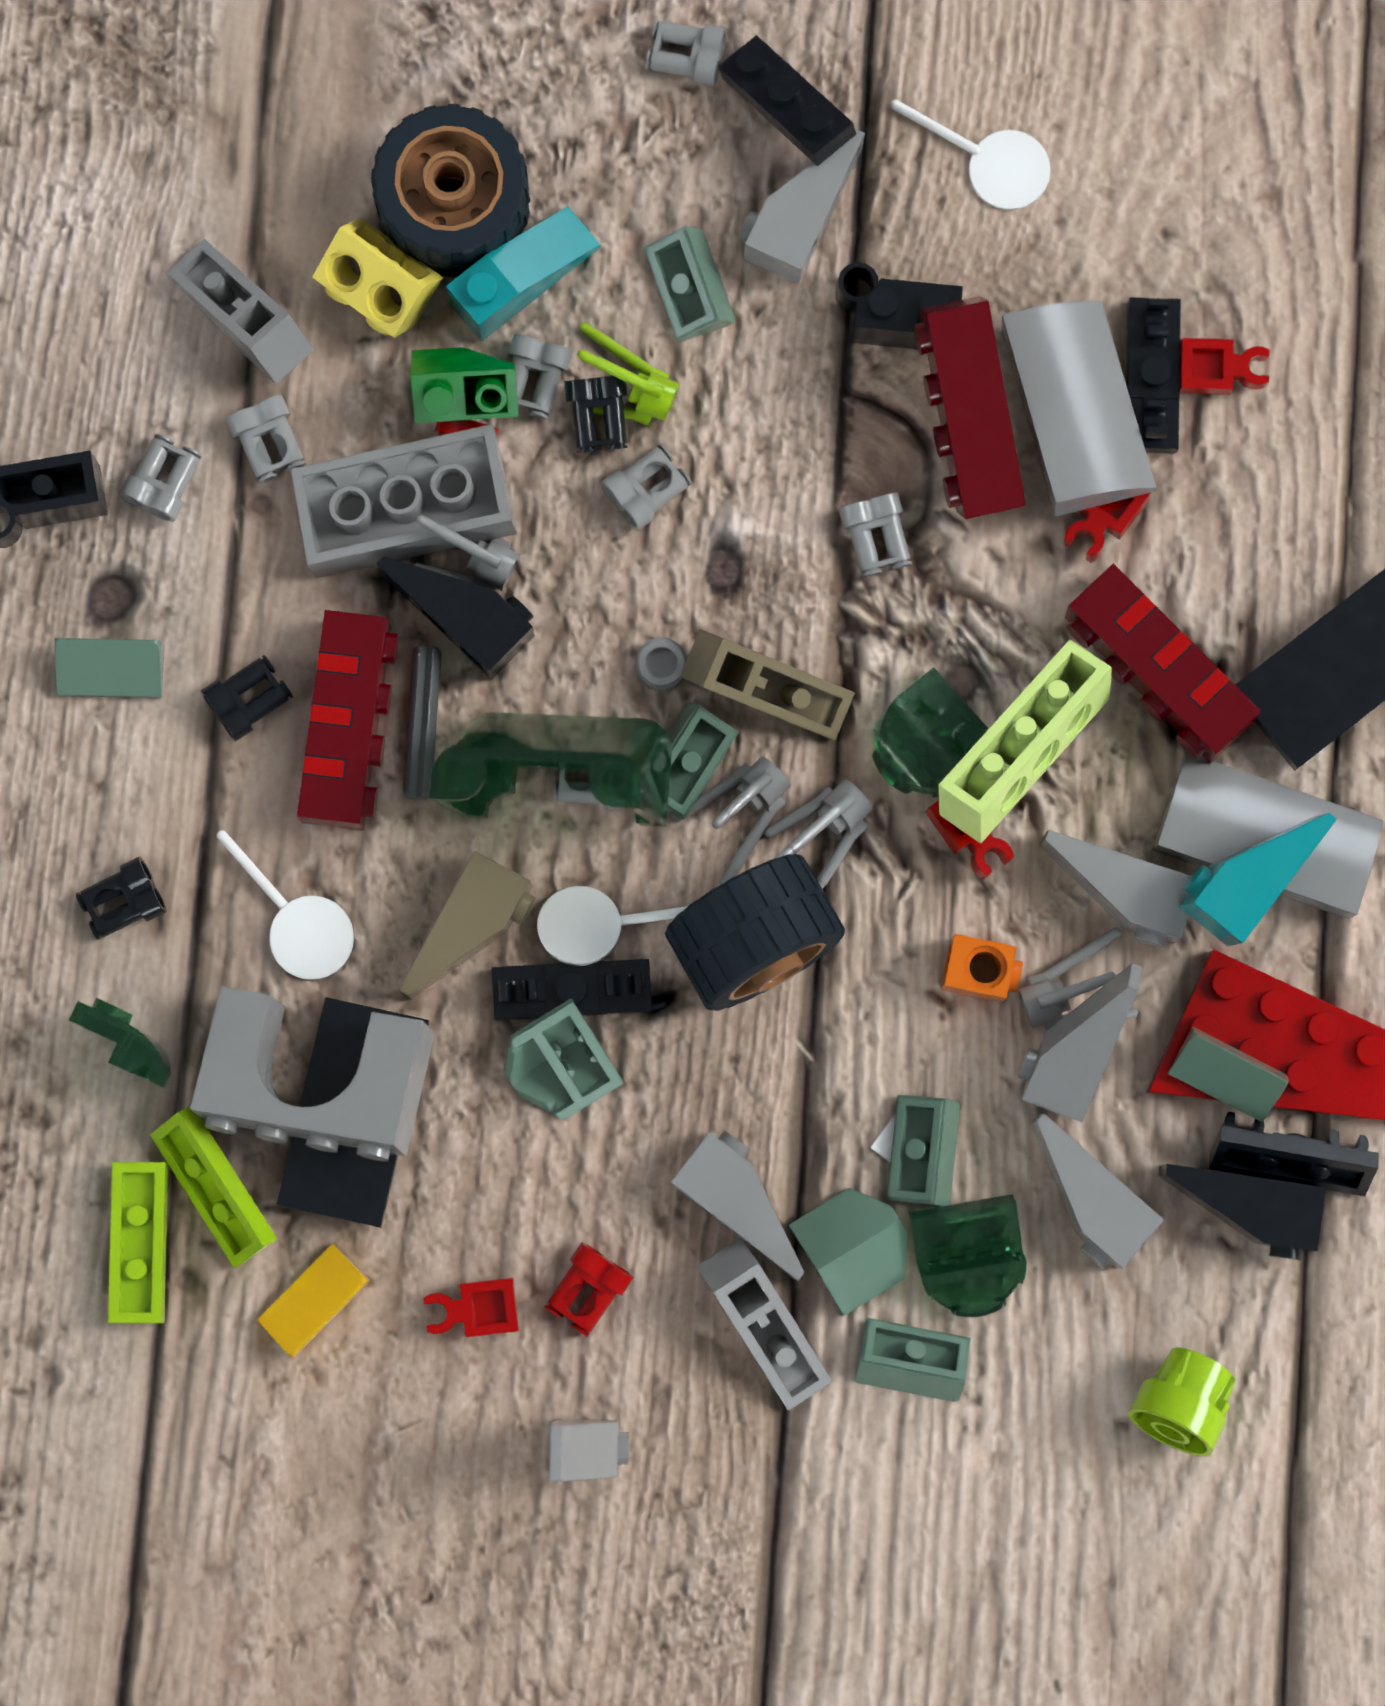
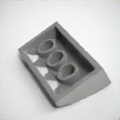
[1002,301,1156,517]
[291,424,517,578]
[1152,752,1383,919]

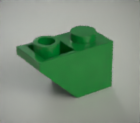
[410,347,519,423]

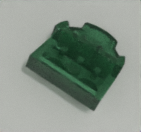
[872,667,989,798]
[68,998,171,1088]
[908,1194,1027,1317]

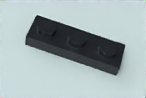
[718,35,856,166]

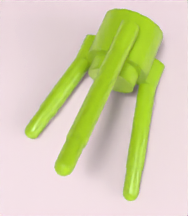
[577,322,680,426]

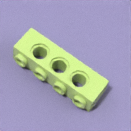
[938,640,1112,844]

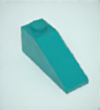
[446,206,601,342]
[1179,812,1337,946]

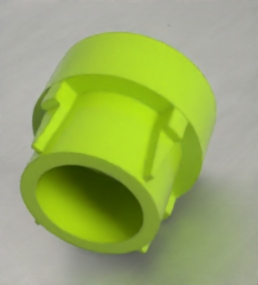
[1128,1347,1236,1457]

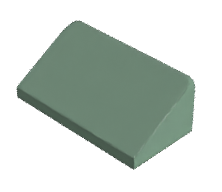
[644,226,736,342]
[54,638,164,698]
[633,703,739,820]
[1168,1026,1289,1122]
[886,1095,960,1207]
[855,1318,971,1402]

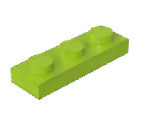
[150,1106,277,1269]
[108,1162,168,1323]

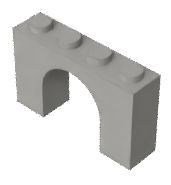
[190,987,435,1161]

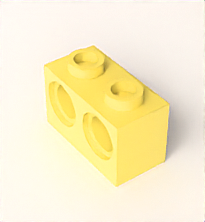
[312,217,443,338]

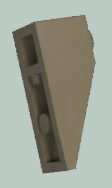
[680,629,855,741]
[398,851,535,999]

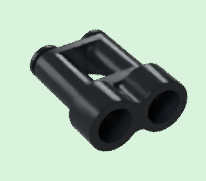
[564,376,628,453]
[200,655,293,742]
[76,856,167,940]

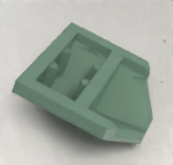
[504,998,624,1121]
[788,1188,908,1316]

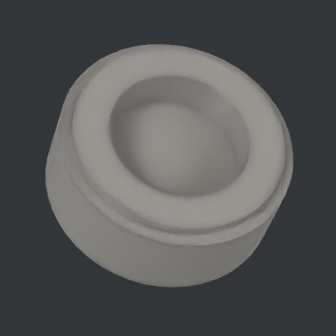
[636,637,687,692]

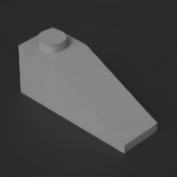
[739,129,865,284]
[167,239,314,384]
[1040,830,1191,948]
[1018,963,1142,1122]
[1031,1113,1164,1269]
[670,1131,805,1281]
[696,1238,833,1411]
[549,1419,629,1482]

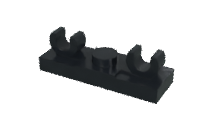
[1126,297,1181,453]
[492,959,652,1021]
[1209,1112,1379,1197]

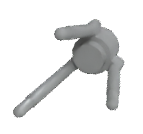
[414,515,520,591]
[671,756,791,885]
[764,780,873,889]
[1018,927,1138,1031]

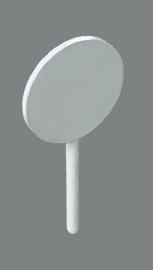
[890,100,1050,210]
[217,830,354,980]
[537,886,688,966]

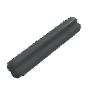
[403,645,442,800]

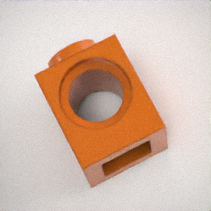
[940,934,1023,1003]

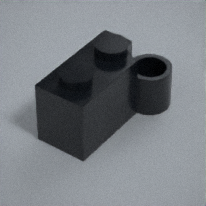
[836,262,963,350]
[0,451,108,548]

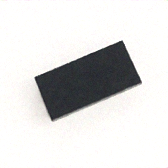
[1235,569,1385,771]
[276,997,430,1228]

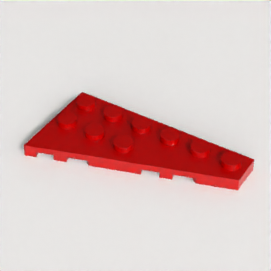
[1146,949,1385,1121]

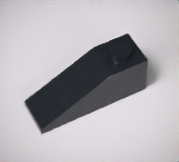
[376,556,535,680]
[1158,1164,1326,1261]

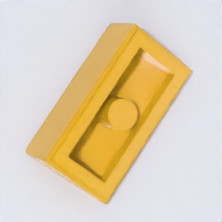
[257,1243,370,1358]

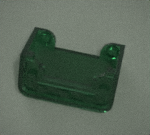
[429,712,672,827]

